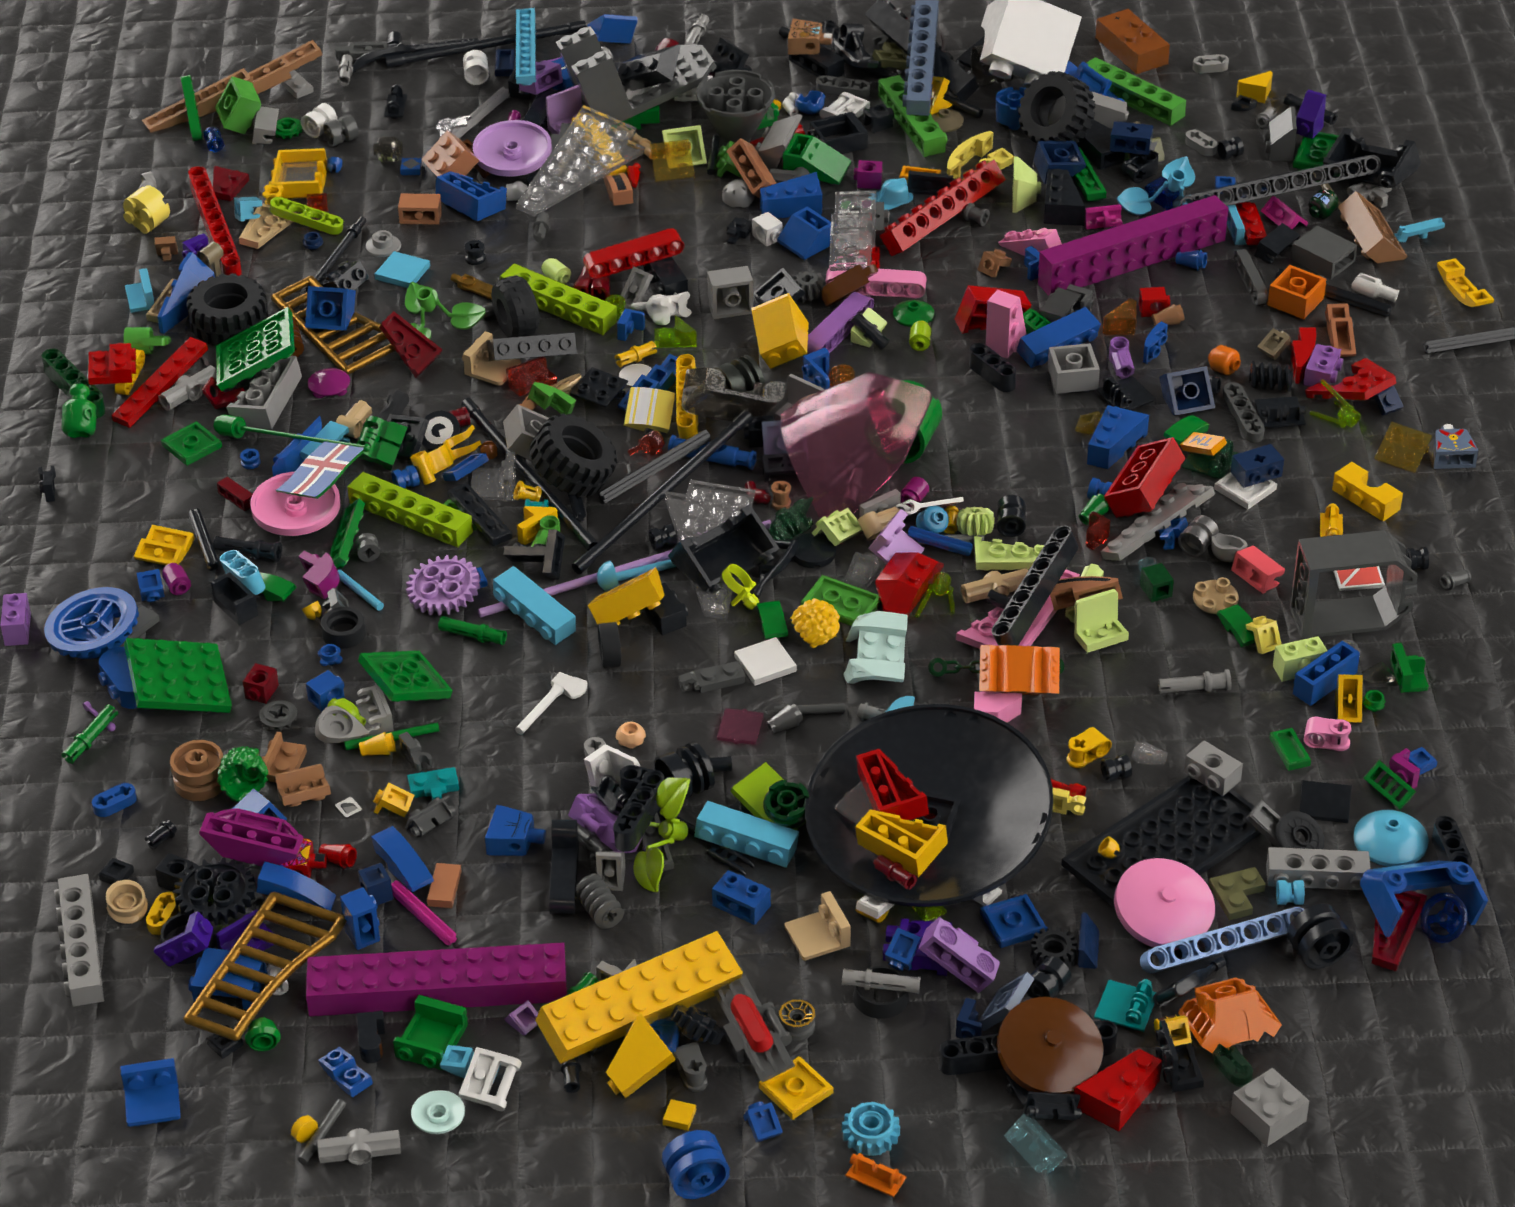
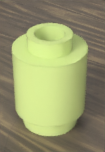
[541,258,571,284]

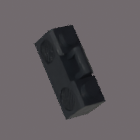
[789,45,844,77]

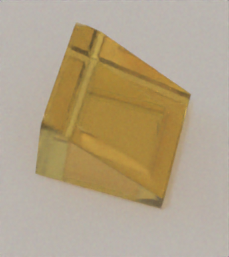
[1075,411,1102,435]

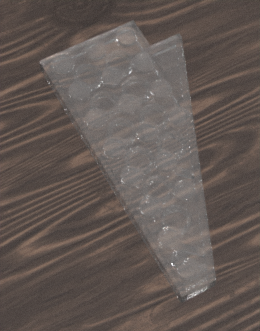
[665,480,755,620]

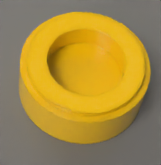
[291,1115,318,1143]

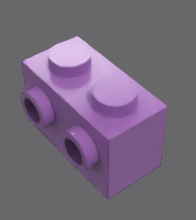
[1304,344,1343,387]

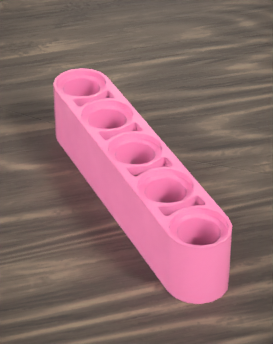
[825,266,927,298]

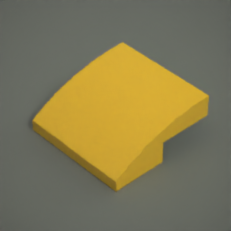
[133,525,195,565]

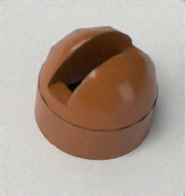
[480,440,498,460]

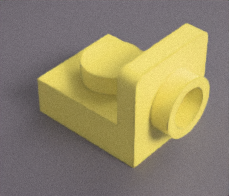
[1246,616,1282,654]

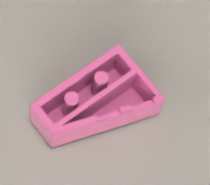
[986,290,1027,359]

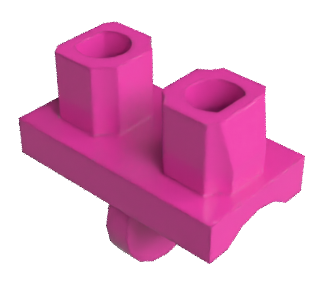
[1085,204,1122,229]

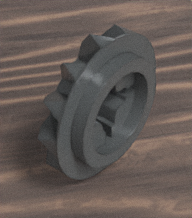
[259,700,298,731]

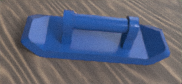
[1065,61,1125,102]
[272,416,322,477]

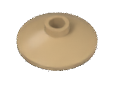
[551,373,582,395]

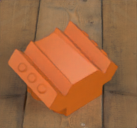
[979,645,1060,695]
[1178,978,1282,1053]

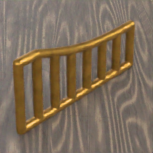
[271,276,395,375]
[184,892,347,1041]

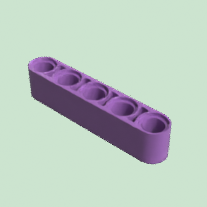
[807,292,874,354]

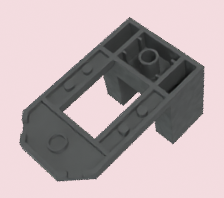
[556,26,716,130]

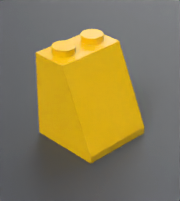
[752,293,809,369]

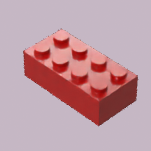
[1104,437,1185,518]

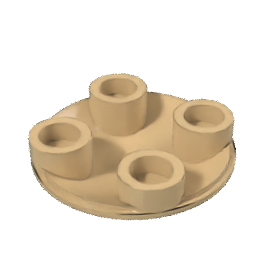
[1193,577,1239,614]

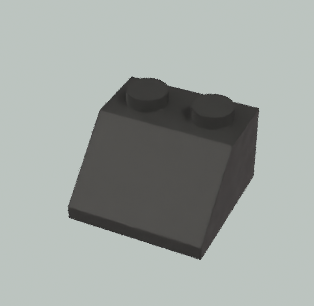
[1264,106,1297,162]

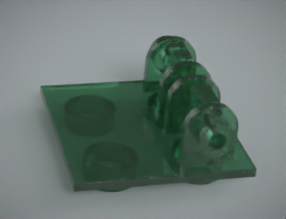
[1182,439,1238,479]
[768,496,814,540]

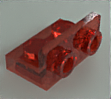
[506,357,557,396]

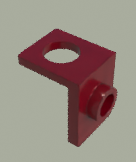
[202,377,245,409]

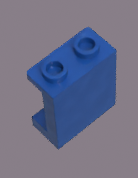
[188,948,267,1009]

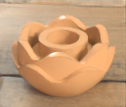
[616,722,646,749]

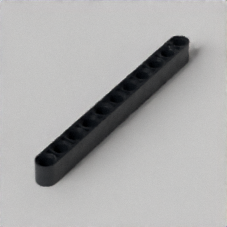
[1173,155,1381,208]

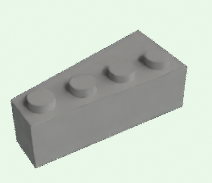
[227,356,302,429]

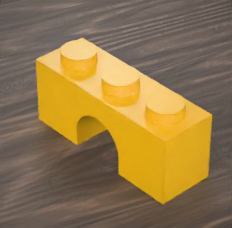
[1332,462,1403,522]

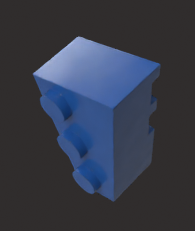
[435,171,507,221]
[1087,405,1149,469]

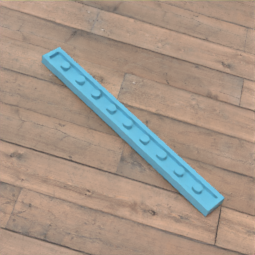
[516,8,536,86]

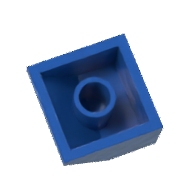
[305,286,356,331]

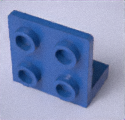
[120,1058,181,1127]

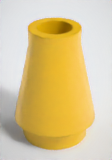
[359,732,396,756]

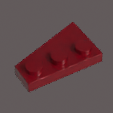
[379,311,443,378]

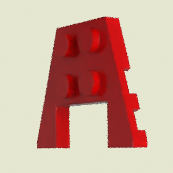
[1305,358,1397,400]

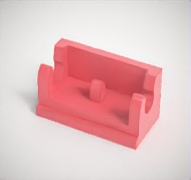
[1231,545,1285,594]

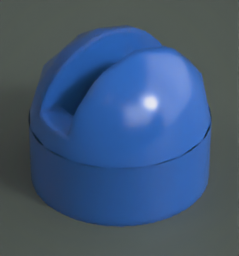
[326,157,343,173]

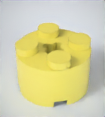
[123,185,170,234]

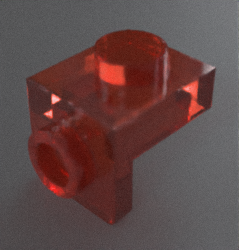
[1086,511,1110,550]

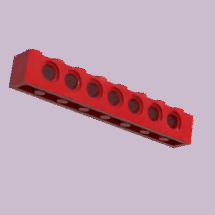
[879,159,1006,257]

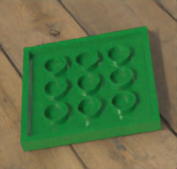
[216,307,295,392]
[124,638,232,713]

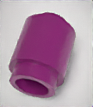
[900,477,929,507]
[162,563,191,595]

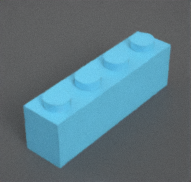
[493,566,576,645]
[694,801,799,867]

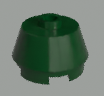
[763,780,809,829]

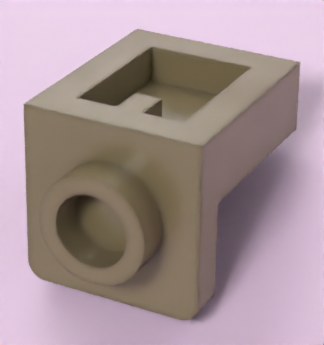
[1257,328,1292,360]

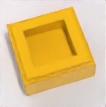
[663,1099,696,1131]

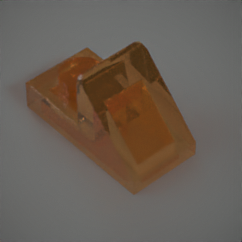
[1103,298,1137,335]

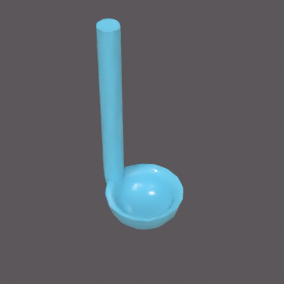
[597,559,676,592]

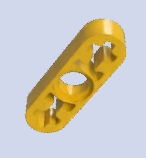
[115,349,145,395]

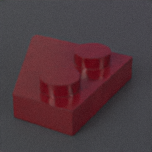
[213,166,249,202]

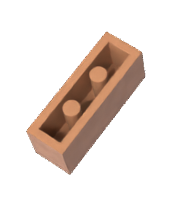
[727,138,777,198]

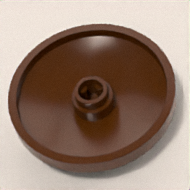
[997,997,1103,1094]

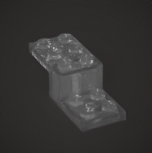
[829,191,877,271]

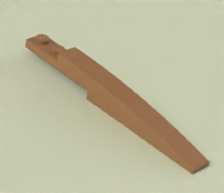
[142,40,323,133]

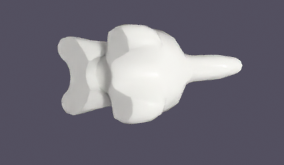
[630,291,692,325]

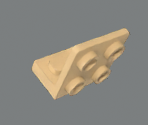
[785,891,851,961]

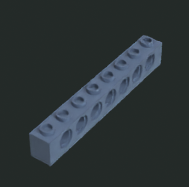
[903,0,939,115]

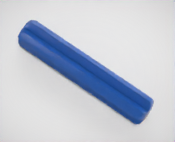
[908,526,973,556]

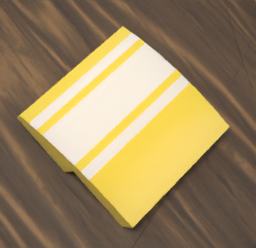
[624,387,675,433]

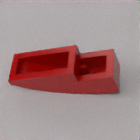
[1291,327,1316,383]

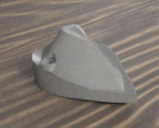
[315,706,370,743]

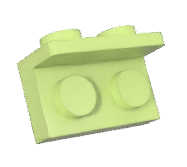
[812,508,862,546]

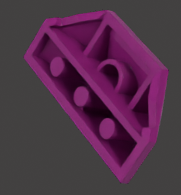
[199,808,304,866]

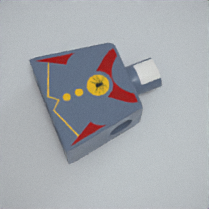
[1433,424,1478,469]

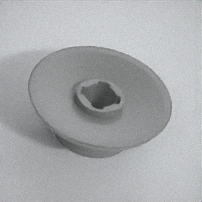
[365,230,401,257]

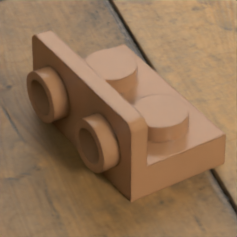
[262,732,307,783]

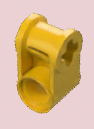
[1066,727,1112,768]

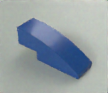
[371,826,434,892]
[257,861,336,911]

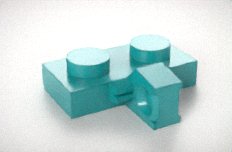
[407,767,459,800]

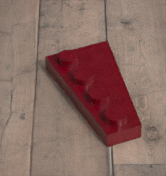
[1372,891,1427,971]

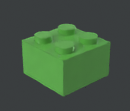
[215,76,261,134]

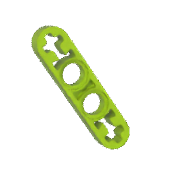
[270,197,344,235]

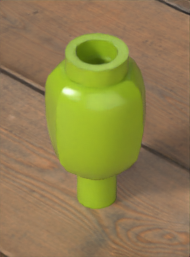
[327,698,366,726]

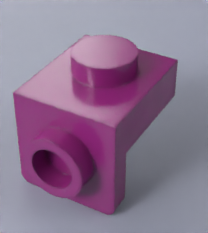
[1389,748,1420,789]

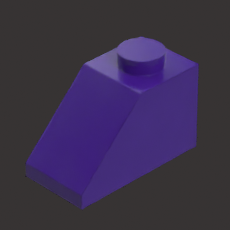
[1296,89,1326,139]

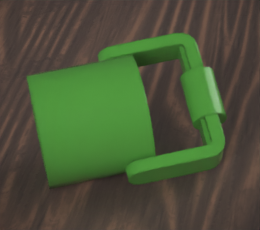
[124,327,171,354]

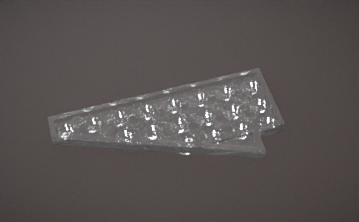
[516,105,645,216]

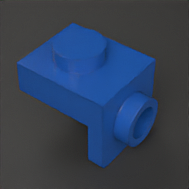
[136,569,165,602]

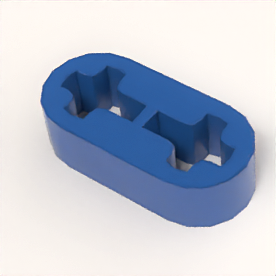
[92,783,137,817]

